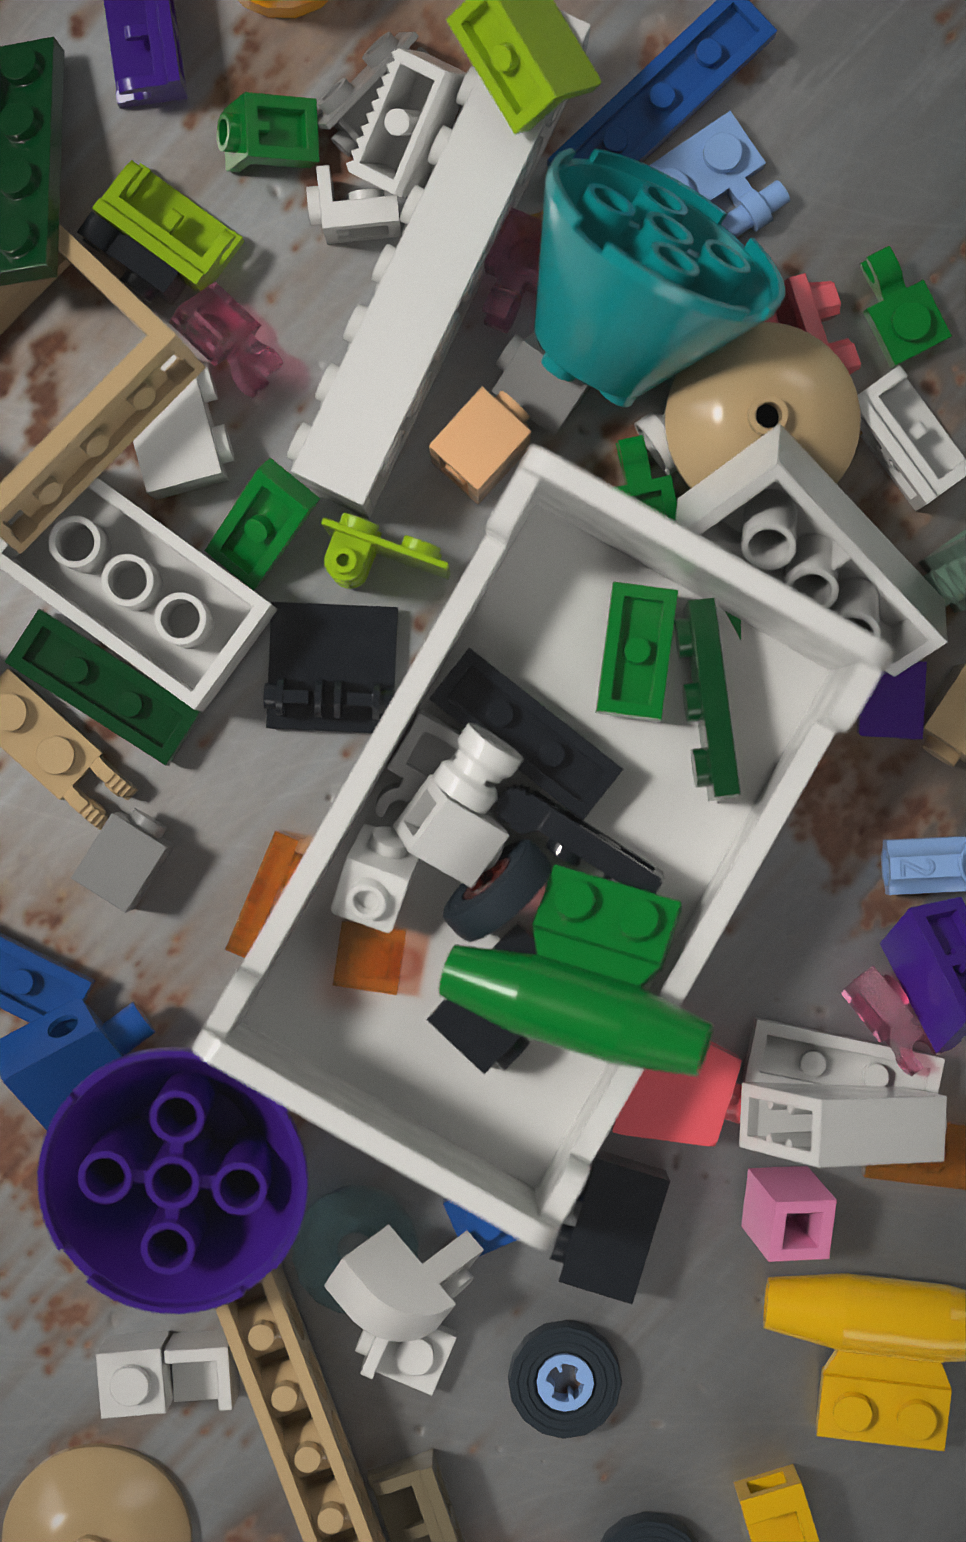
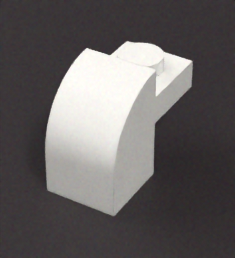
[324,1224,484,1342]

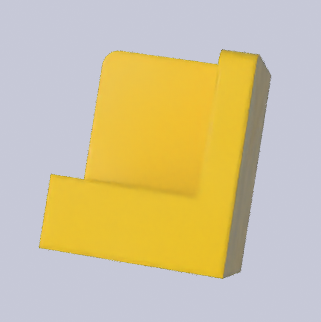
[733,1464,820,1542]

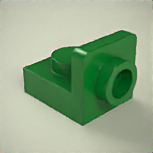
[216,92,320,172]

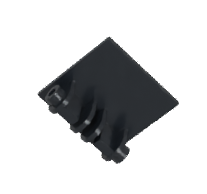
[263,602,398,733]

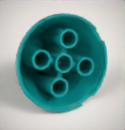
[534,148,785,407]

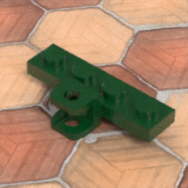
[0,36,65,286]

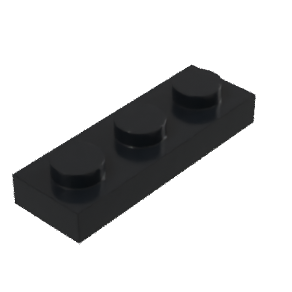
[429,648,624,820]

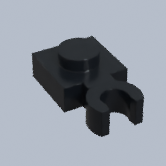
[77,211,187,306]

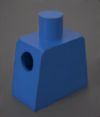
[0,999,156,1130]

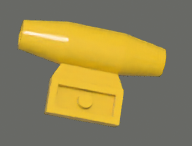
[763,1273,966,1451]

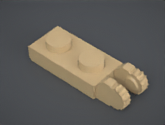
[0,668,137,830]

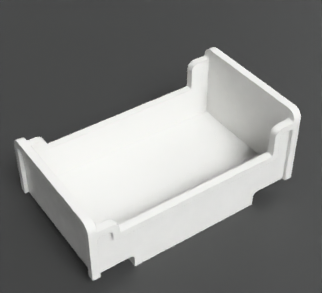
[192,445,895,1251]

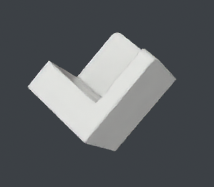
[164,1329,240,1411]

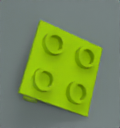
[321,513,450,589]

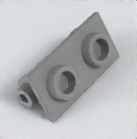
[317,32,430,157]

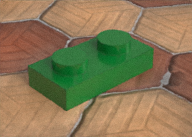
[204,457,320,591]
[595,581,678,722]

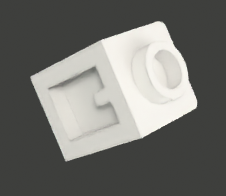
[306,165,402,244]
[355,1324,457,1396]

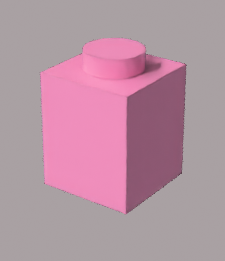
[741,1166,837,1262]

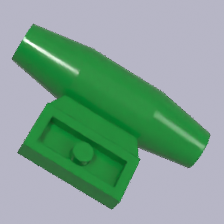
[439,864,714,1076]

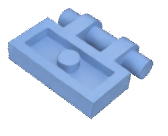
[649,111,790,238]

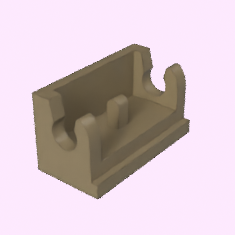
[367,1449,465,1542]

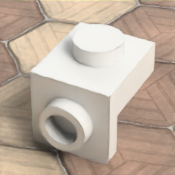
[331,823,420,933]

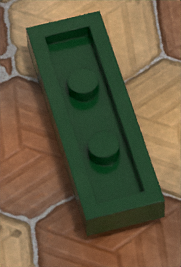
[674,597,741,801]
[5,609,203,766]

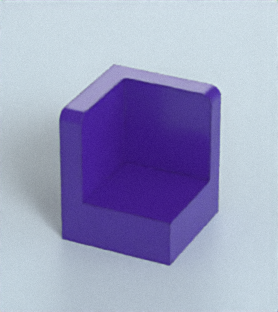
[857,661,927,740]

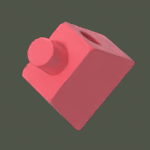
[611,1041,742,1147]

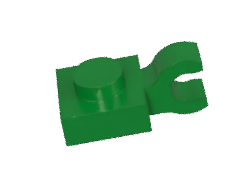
[859,246,952,368]
[613,435,677,523]

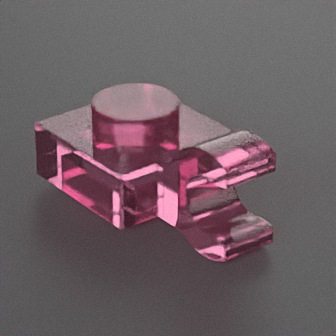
[482,207,543,334]
[169,281,284,398]
[840,965,943,1076]

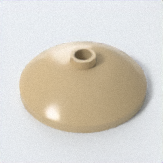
[665,322,861,488]
[2,1443,193,1542]

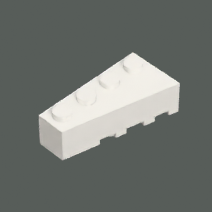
[675,424,948,677]

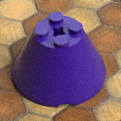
[37,1047,309,1314]

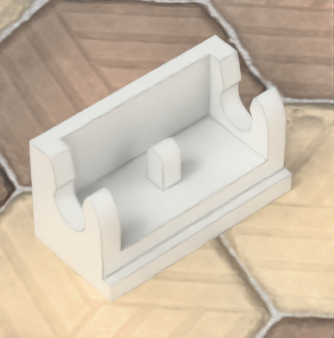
[858,365,966,511]

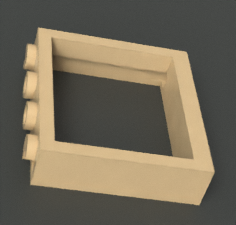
[0,224,206,554]

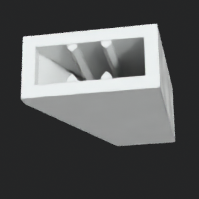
[739,1082,947,1168]

